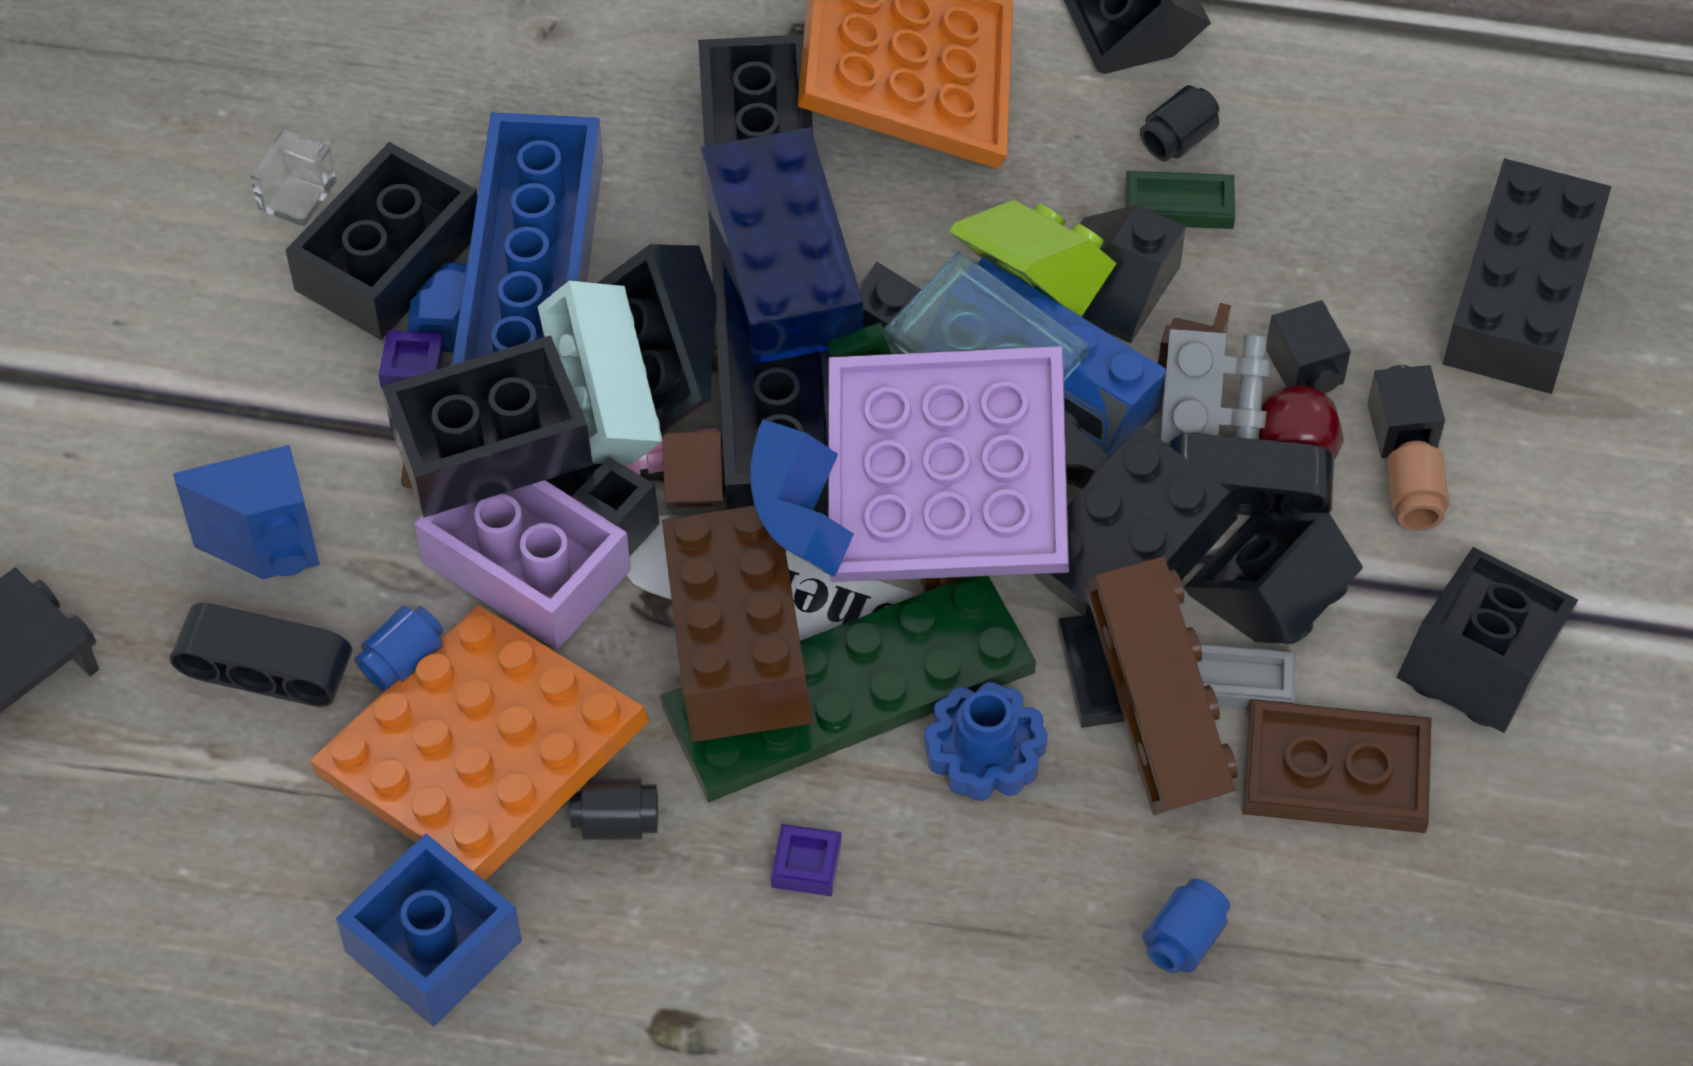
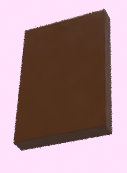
[1243,699,1432,833]

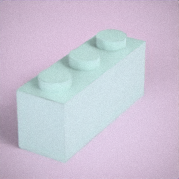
[537,281,662,465]

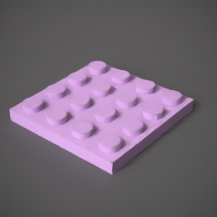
[829,346,1069,582]

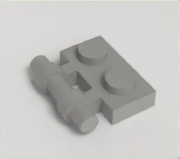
[1160,329,1271,443]

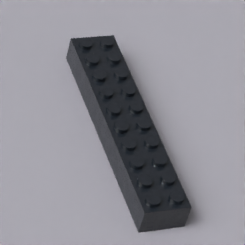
[698,34,831,517]

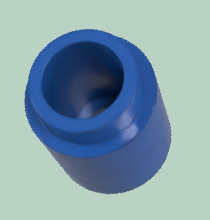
[354,605,443,692]
[1143,879,1230,973]

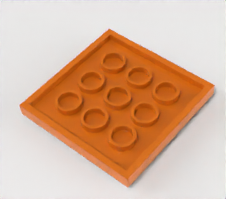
[797,0,1013,169]
[309,605,649,881]

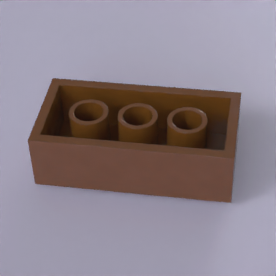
[662,505,813,742]

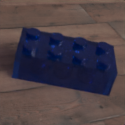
[701,127,863,364]

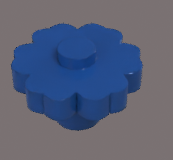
[924,682,1048,801]

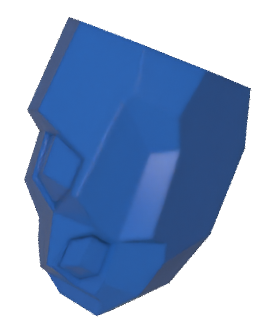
[407,262,467,352]

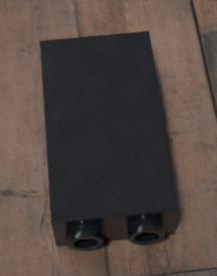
[0,567,99,713]

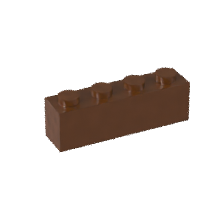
[1084,556,1238,815]

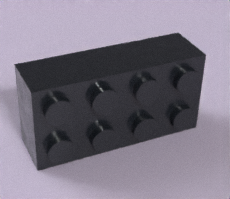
[1442,158,1612,394]

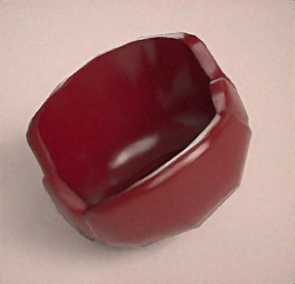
[1259,385,1344,459]

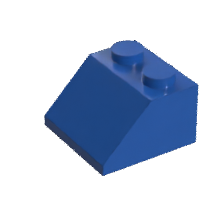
[173,445,320,579]

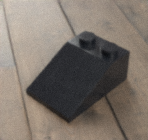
[597,244,716,433]
[1396,547,1578,733]

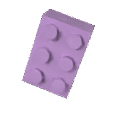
[414,480,631,650]

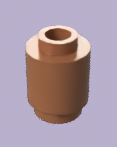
[1386,441,1449,530]

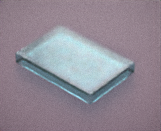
[884,251,1090,381]

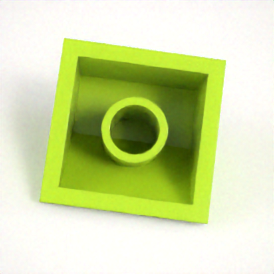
[949,200,1117,317]

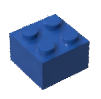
[336,834,522,1027]

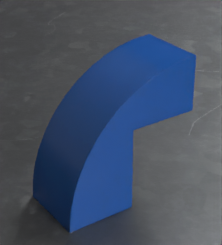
[750,419,854,577]

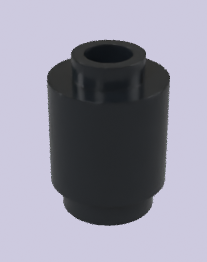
[1140,85,1219,162]
[570,778,658,840]

